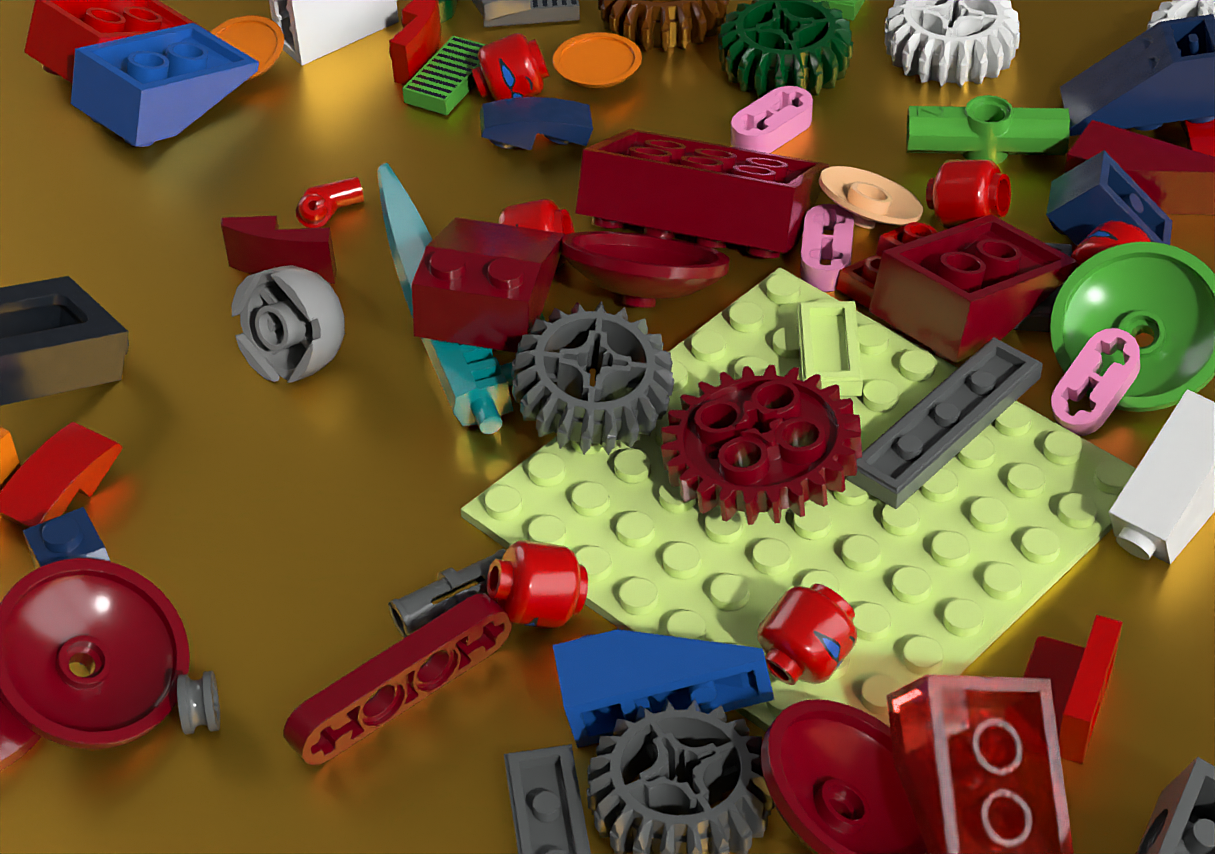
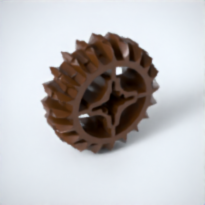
[598,0,729,52]

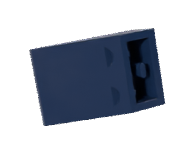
[1060,14,1215,136]

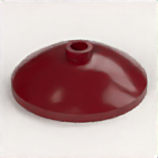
[561,231,730,308]
[0,558,190,749]
[761,699,953,854]

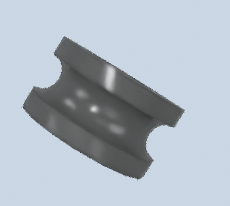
[177,670,220,735]

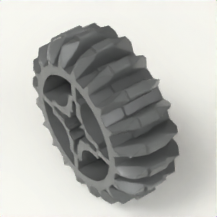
[511,301,674,455]
[587,698,775,854]

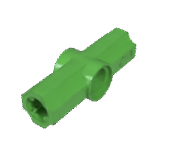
[906,95,1070,165]

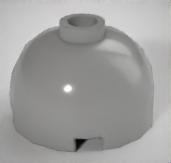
[231,265,345,383]

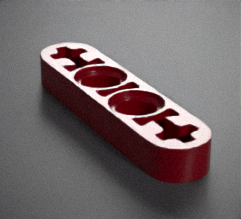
[283,593,512,765]

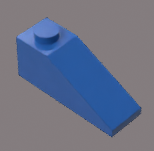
[553,629,774,748]

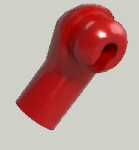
[295,177,364,228]

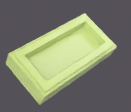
[797,301,863,396]

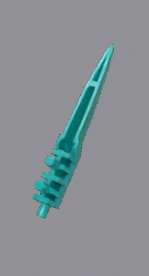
[377,163,514,434]

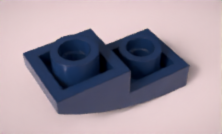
[480,97,593,150]

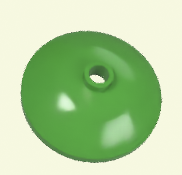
[1050,242,1215,412]

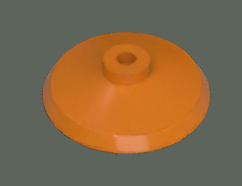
[210,15,284,81]
[552,32,642,88]

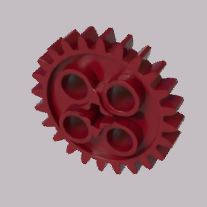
[661,365,862,525]

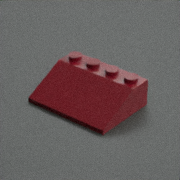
[575,129,830,258]

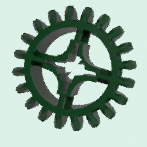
[718,0,853,97]

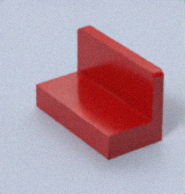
[1004,615,1123,765]

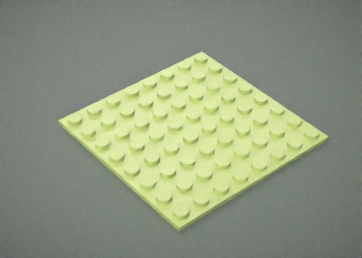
[461,268,1136,733]

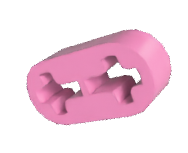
[731,86,813,153]
[800,204,854,292]
[1051,328,1140,436]

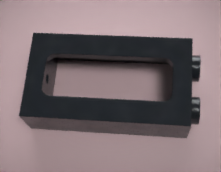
[0,276,129,406]

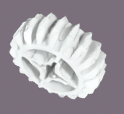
[884,0,1020,87]

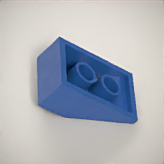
[71,23,259,147]

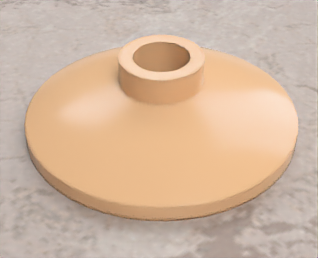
[819,166,923,229]

